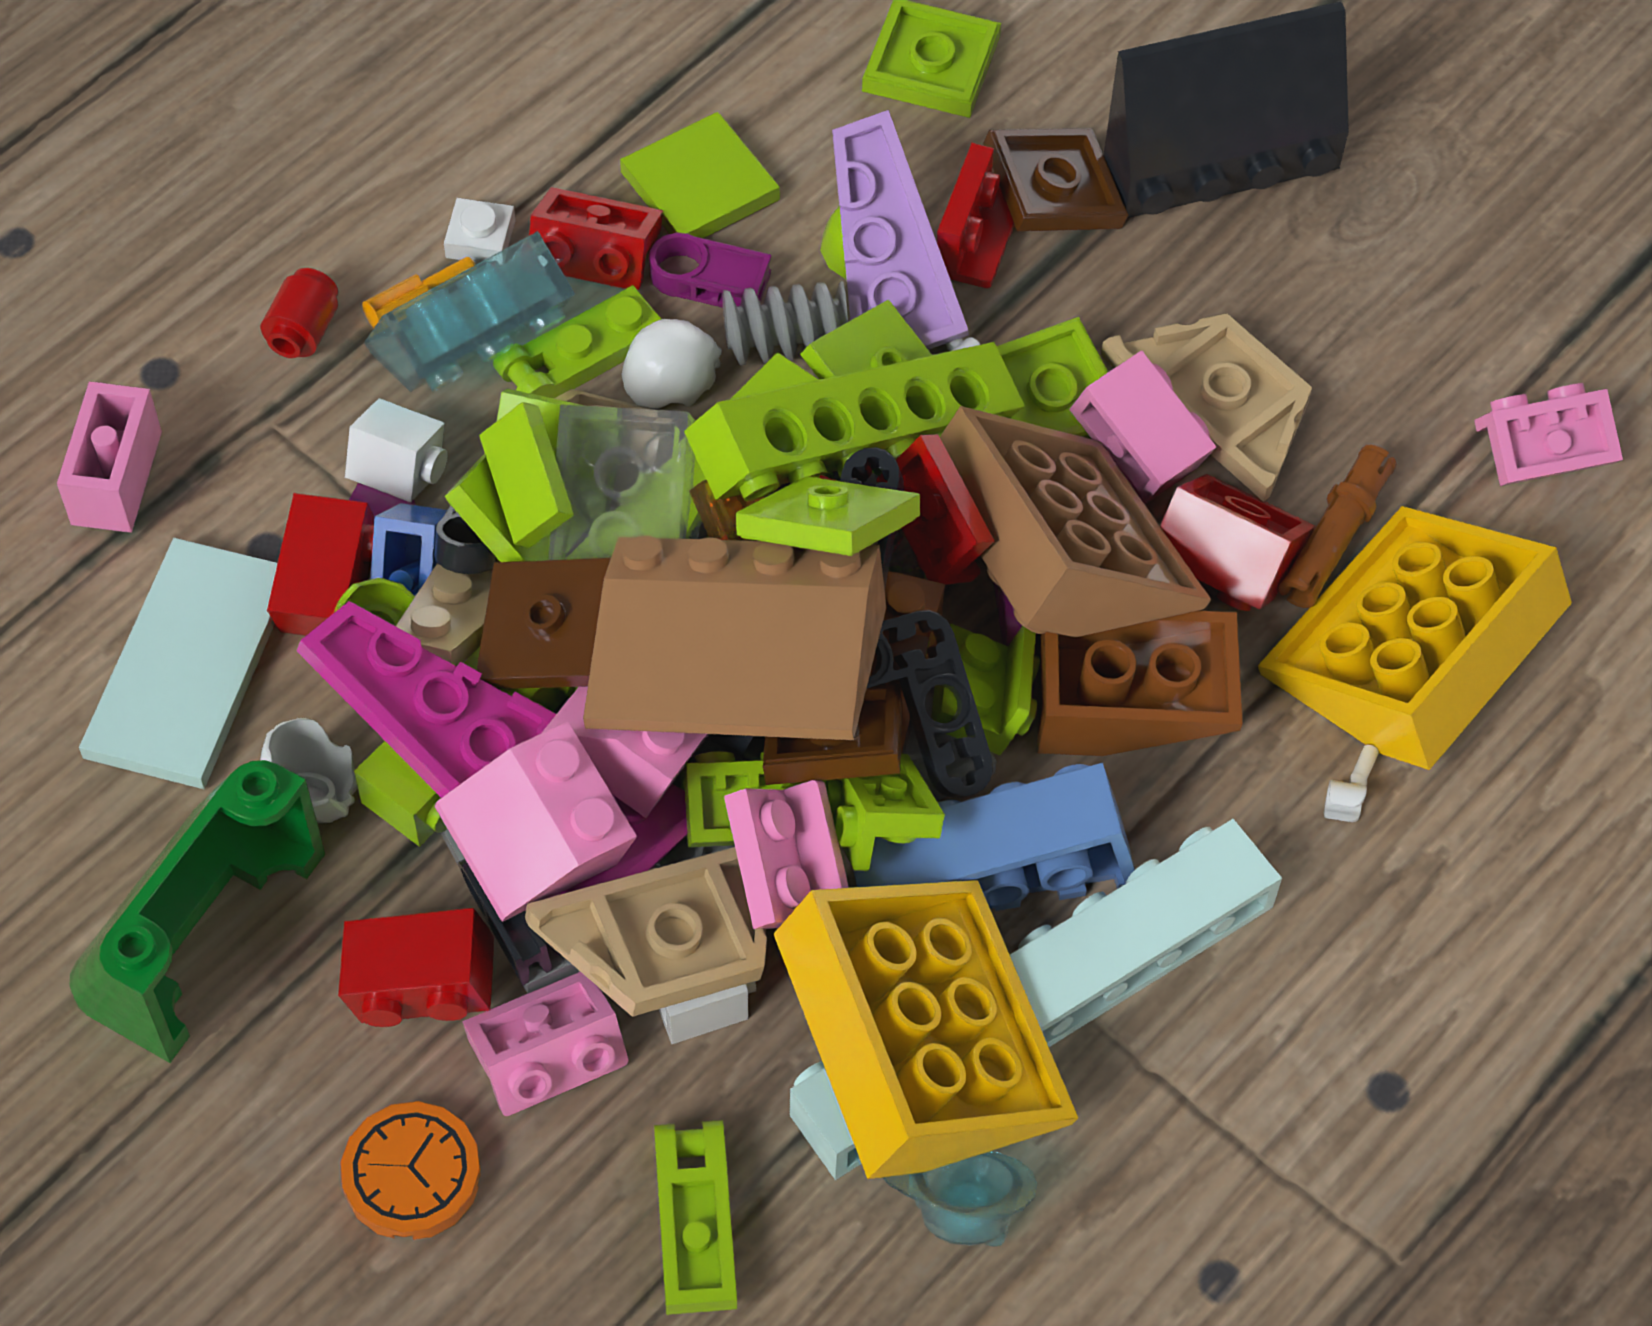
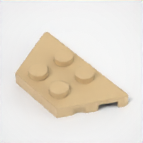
[1101,314,1312,502]
[525,847,767,1017]

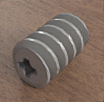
[723,281,848,366]

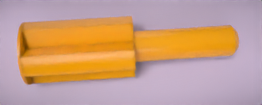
[362,257,476,334]

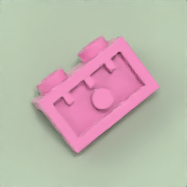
[1474,383,1623,486]
[724,780,849,929]
[462,972,629,1116]

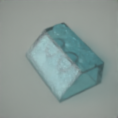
[364,231,575,392]

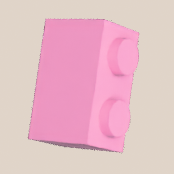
[1070,350,1216,504]
[57,382,162,533]

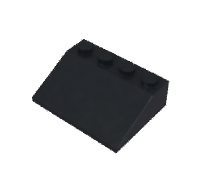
[1104,1,1349,218]

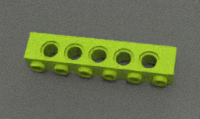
[684,342,1025,501]

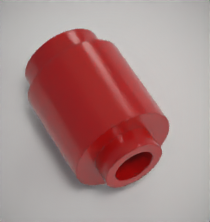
[260,268,338,358]

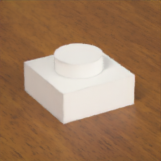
[444,198,515,266]

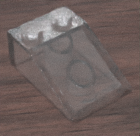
[548,404,695,560]

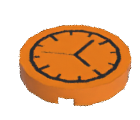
[340,1101,481,1240]

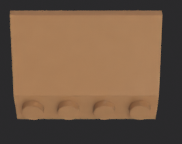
[940,406,1211,637]
[583,536,886,740]

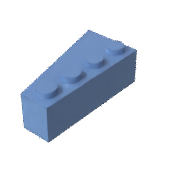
[853,763,1136,911]

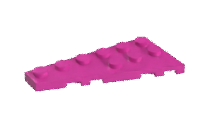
[297,601,687,896]

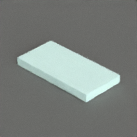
[79,538,277,789]

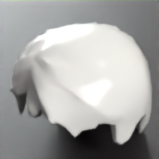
[622,319,722,409]
[260,718,358,823]

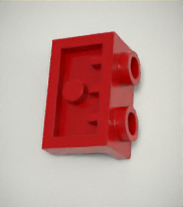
[937,143,1015,289]
[527,187,663,290]
[876,434,995,584]

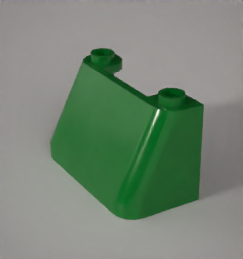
[69,760,325,1063]

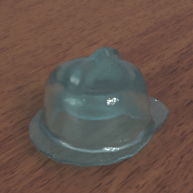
[882,1151,1038,1247]

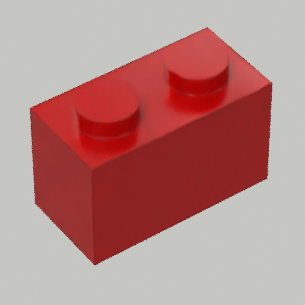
[267,493,375,636]
[338,908,495,1027]

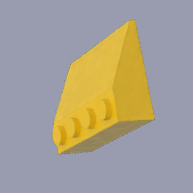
[1258,506,1572,770]
[774,880,1079,1179]

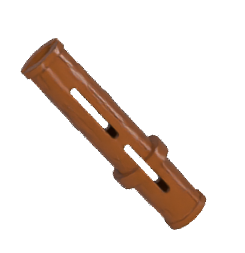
[1278,445,1397,608]

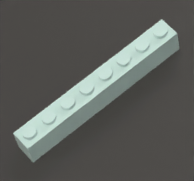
[790,819,1282,1180]

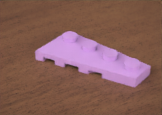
[832,110,969,350]

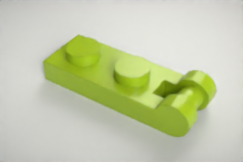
[493,285,661,399]
[654,1120,737,1315]

